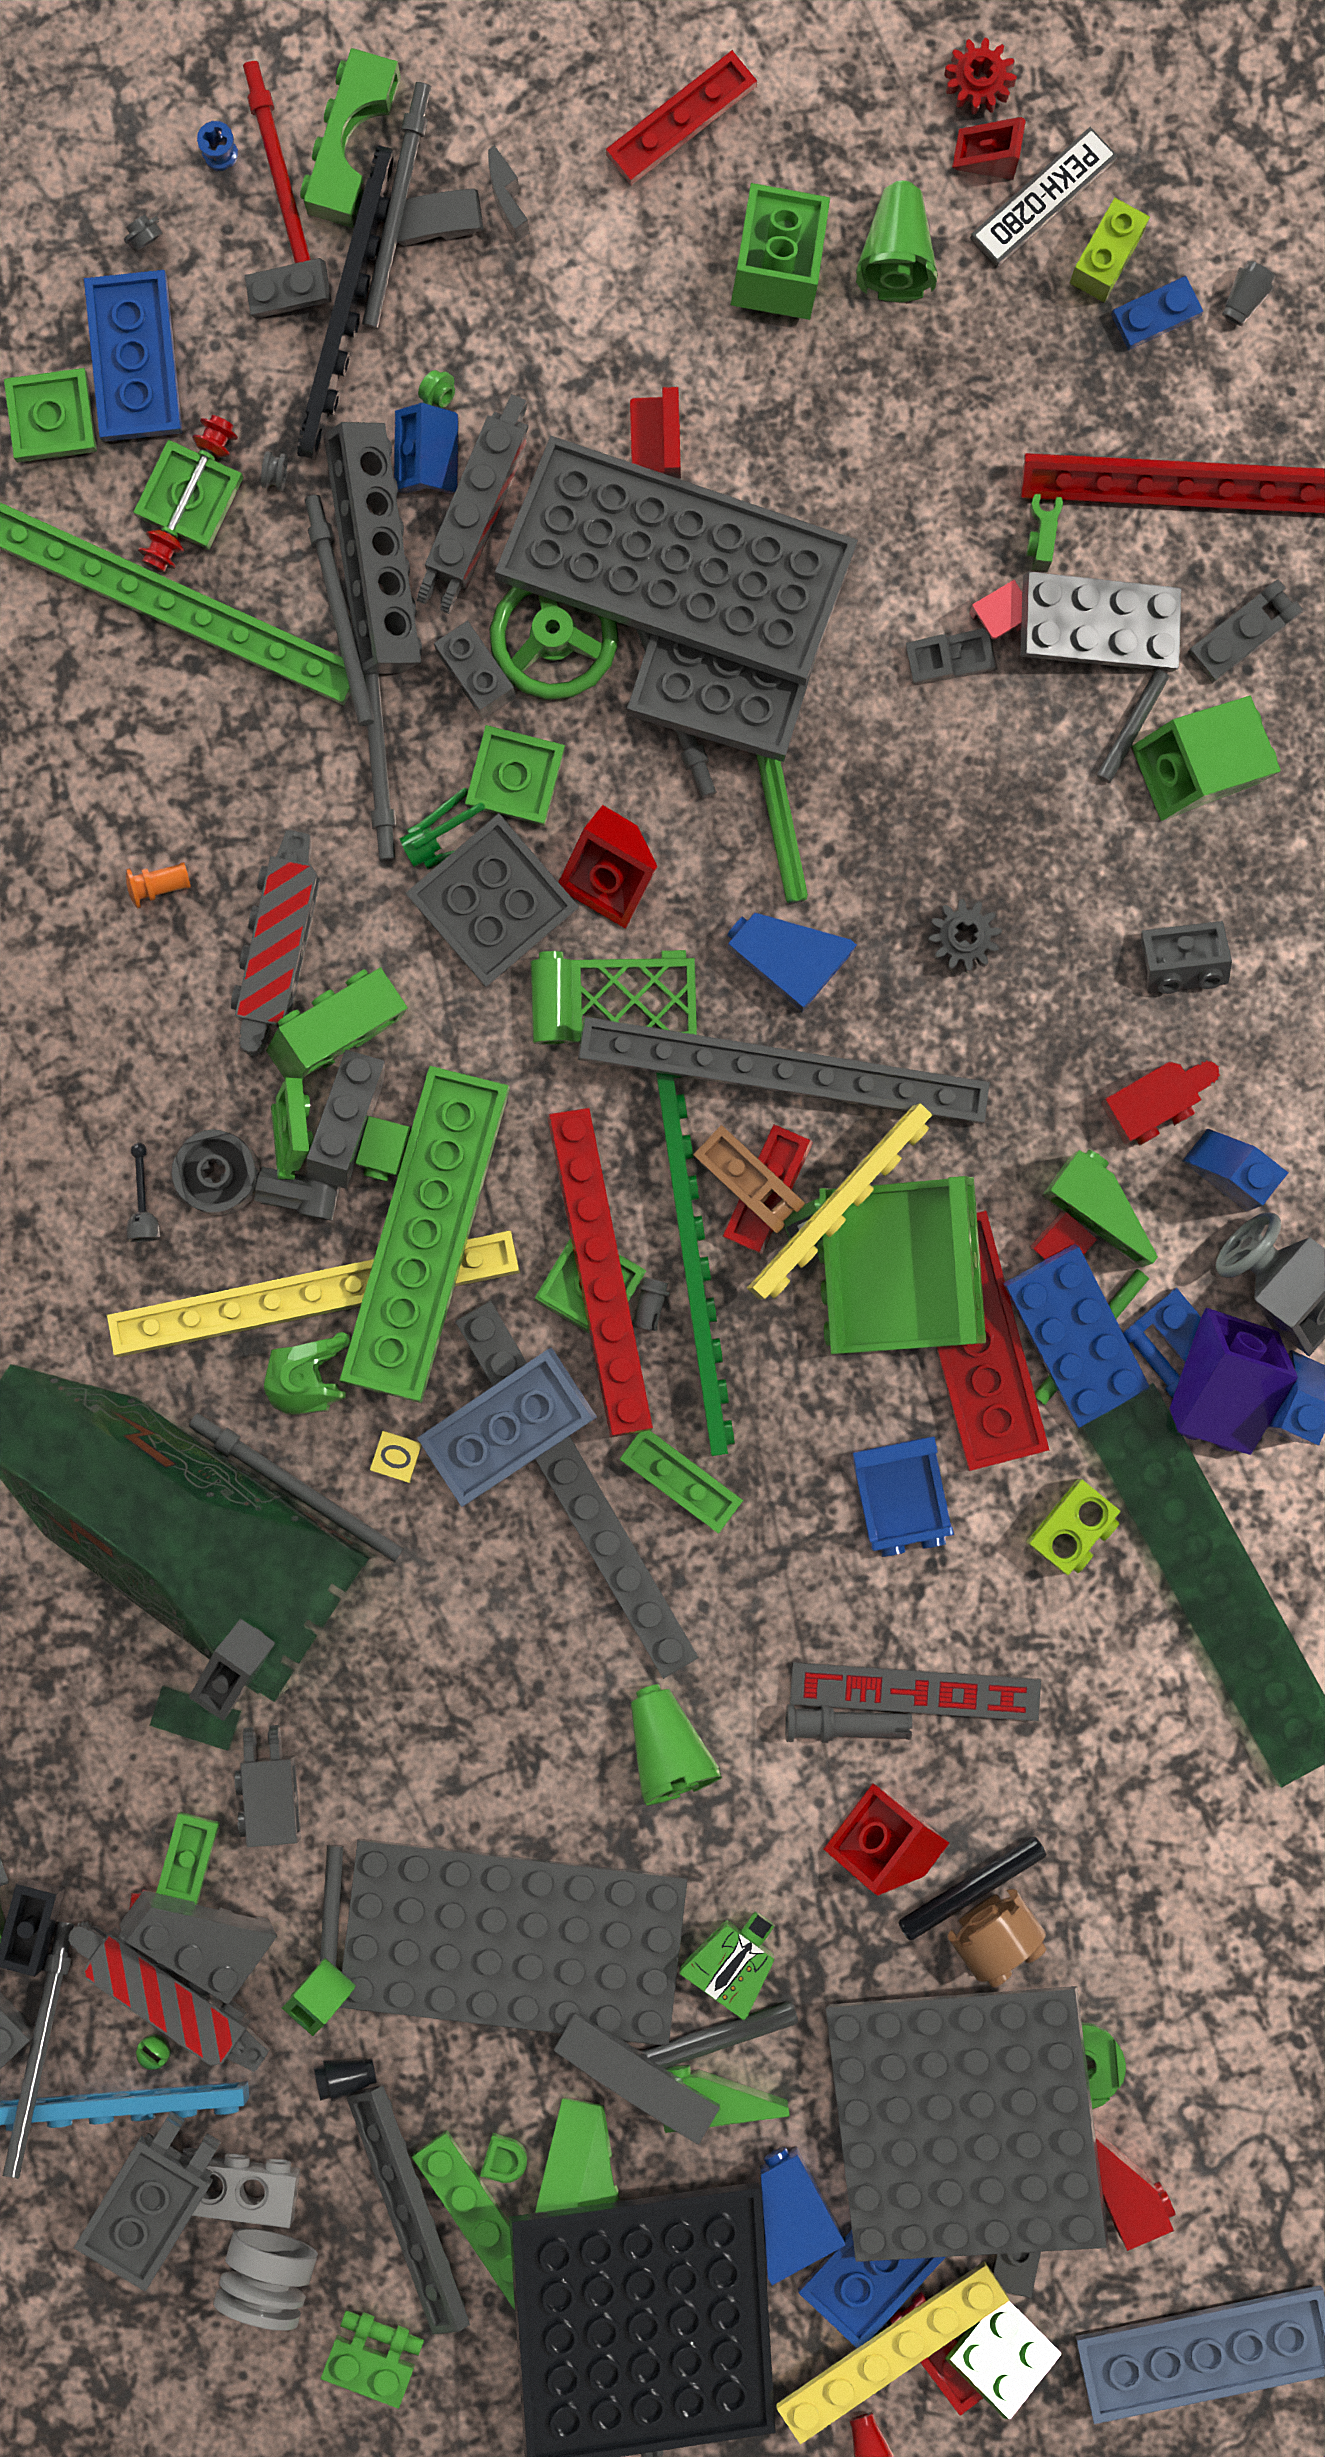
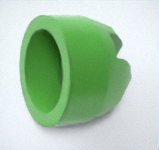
[136,2034,171,2070]

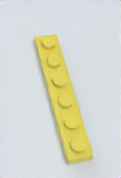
[747,1103,932,1299]
[776,2261,1010,2445]

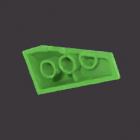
[535,2097,619,2213]

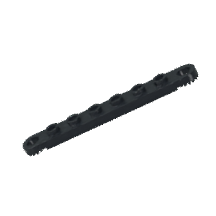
[297,145,396,460]

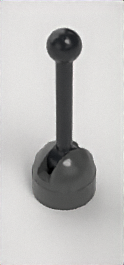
[126,1142,160,1242]

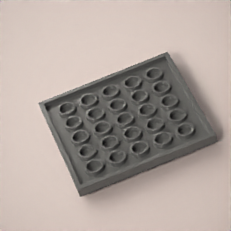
[826,1986,1109,2262]

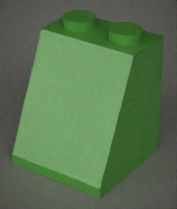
[1131,695,1281,821]

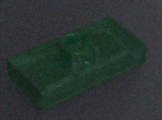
[149,1685,243,1751]

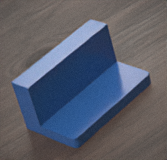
[394,403,458,494]

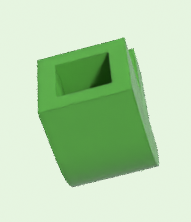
[282,1958,356,2036]

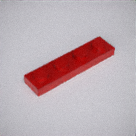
[606,50,757,186]

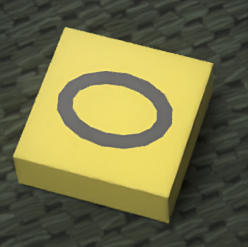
[370,1431,422,1483]

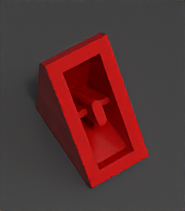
[952,117,1026,180]

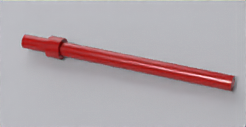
[243,61,311,263]

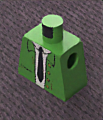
[679,1911,775,2021]

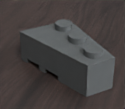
[119,1890,277,2005]

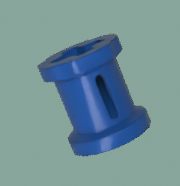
[197,121,238,171]

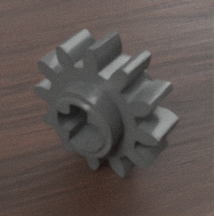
[928,898,1002,973]

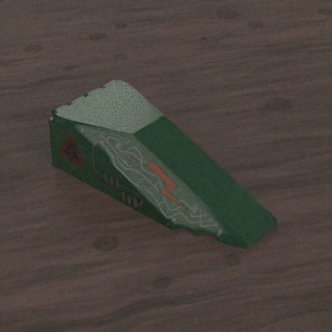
[0,1364,377,1702]

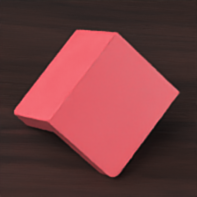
[969,580,1022,640]

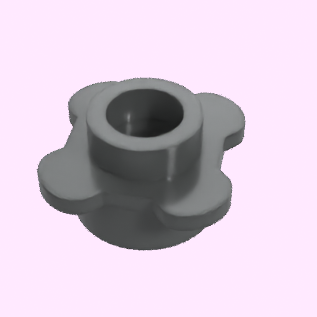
[124,214,163,251]

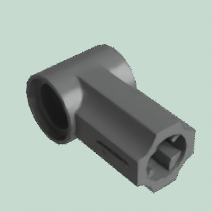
[254,1167,340,1221]

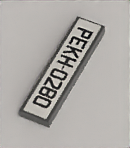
[970,127,1117,268]

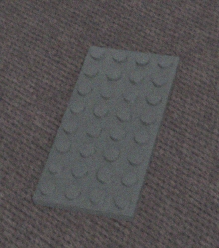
[495,435,858,686]
[339,1839,688,2045]

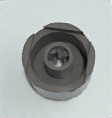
[172,1129,261,1215]

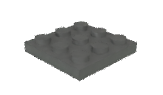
[405,813,579,987]

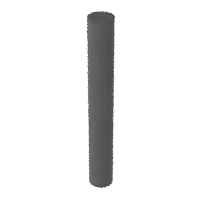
[1096,669,1170,783]
[320,1845,344,1967]

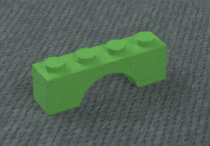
[300,48,401,228]

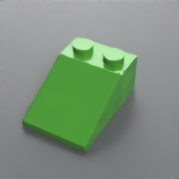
[730,183,830,320]
[1042,1149,1158,1267]

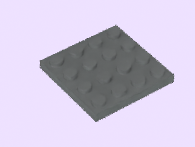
[626,634,819,762]

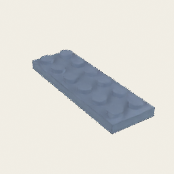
[1075,2285,1325,2424]

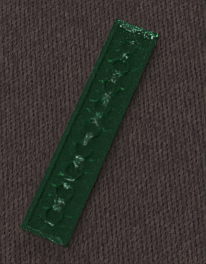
[1082,1382,1325,1788]

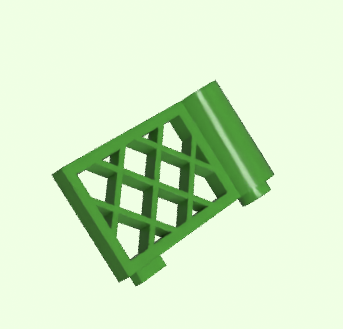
[531,950,697,1045]

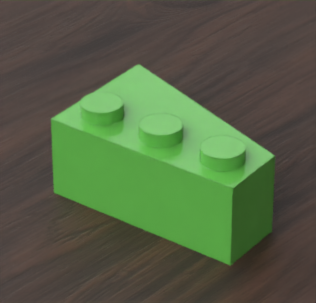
[266,967,408,1080]

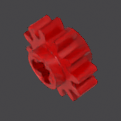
[944,38,1017,115]

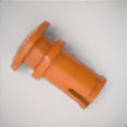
[126,862,191,909]

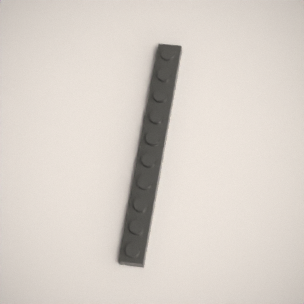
[577,1017,990,1124]
[455,1301,699,1679]

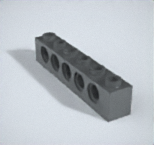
[323,422,422,674]

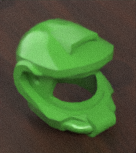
[264,1332,351,1416]

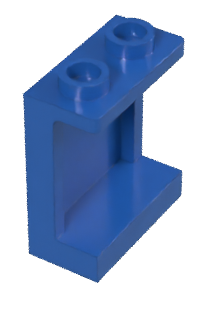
[851,1436,954,1557]

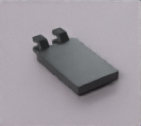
[74,2111,221,2292]

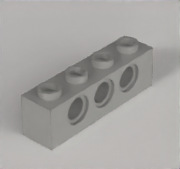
[182,2148,301,2228]

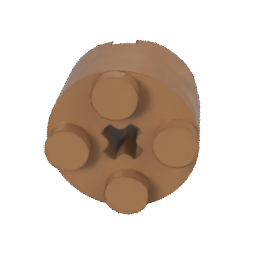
[948,1889,1047,1987]

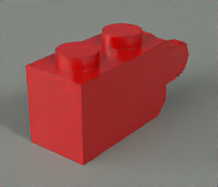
[1100,1060,1221,1146]

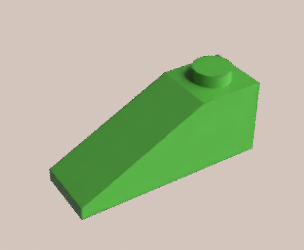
[664,2065,790,2133]

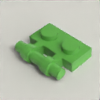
[321,2310,424,2409]

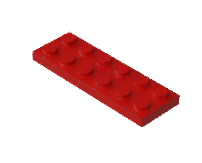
[936,1211,1050,1471]

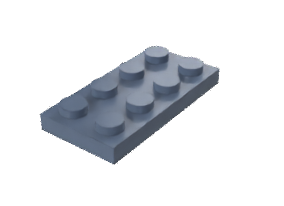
[417,1348,597,1507]

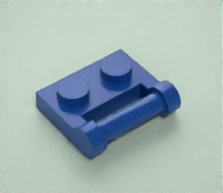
[1123,1288,1201,1399]

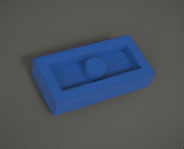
[1111,276,1204,351]

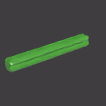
[756,754,808,903]

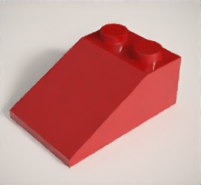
[1095,2129,1176,2251]

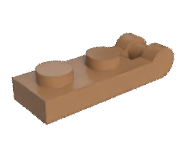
[693,1125,806,1234]

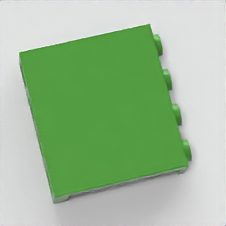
[815,1176,986,1354]

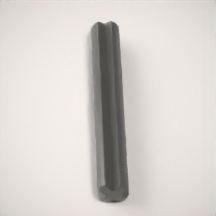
[641,2001,798,2069]

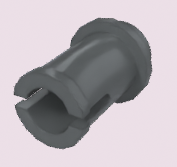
[632,1277,670,1331]

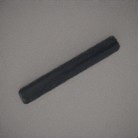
[898,1837,1047,1940]

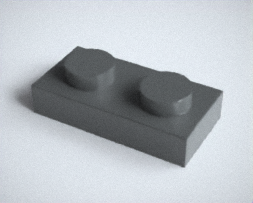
[245,258,332,319]

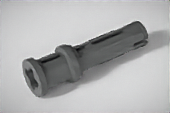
[785,1704,913,1743]

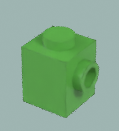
[356,1116,411,1182]

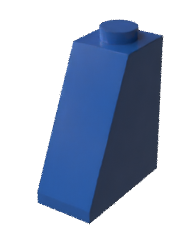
[727,913,857,1012]
[1182,1129,1289,1212]
[1267,1350,1325,1446]
[760,2146,846,2285]

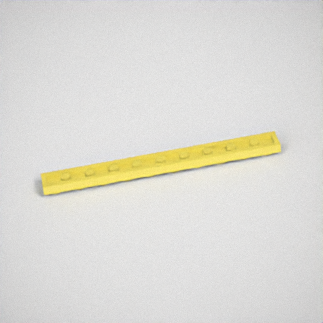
[107,1231,520,1357]

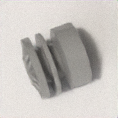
[213,2228,318,2330]

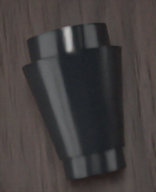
[313,2058,377,2102]

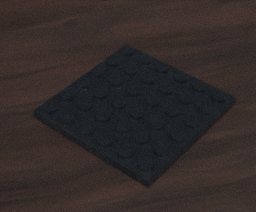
[509,2182,776,2457]

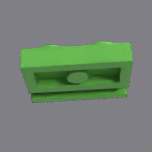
[271,1077,314,1180]

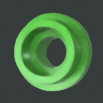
[418,370,455,408]

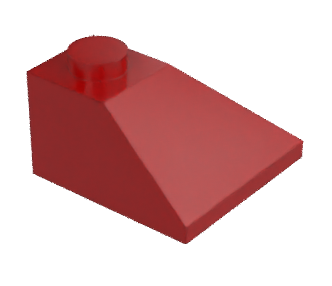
[558,805,658,929]
[823,1783,949,1896]

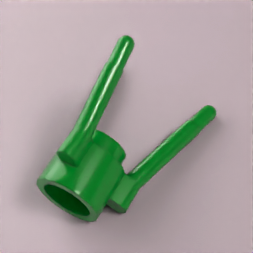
[399,788,485,869]

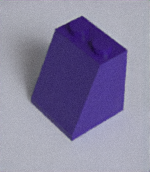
[1169,1308,1298,1455]

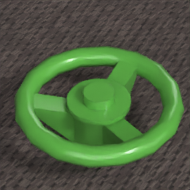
[489,586,619,700]

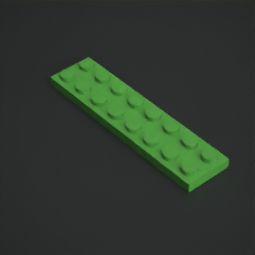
[340,1066,510,1403]

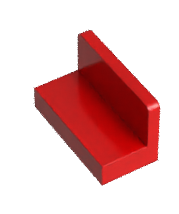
[630,387,681,479]

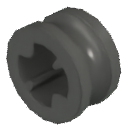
[261,451,288,491]

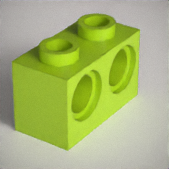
[1070,197,1150,303]
[1026,1479,1121,1576]

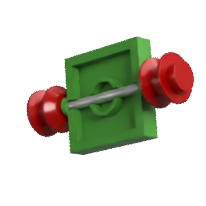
[133,415,244,573]

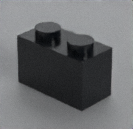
[0,1877,65,1977]

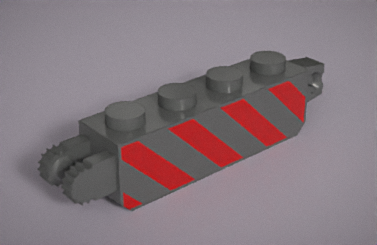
[417,394,528,614]
[231,830,321,1057]
[68,1921,270,2072]

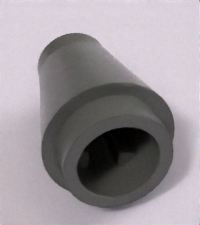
[1222,261,1276,326]

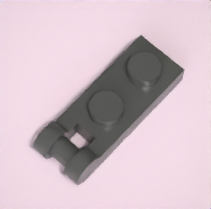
[1188,579,1304,683]

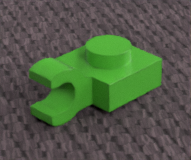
[1026,494,1063,572]

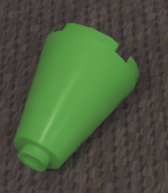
[856,180,938,302]
[631,1684,722,1806]

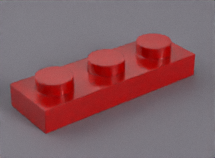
[723,1124,813,1254]

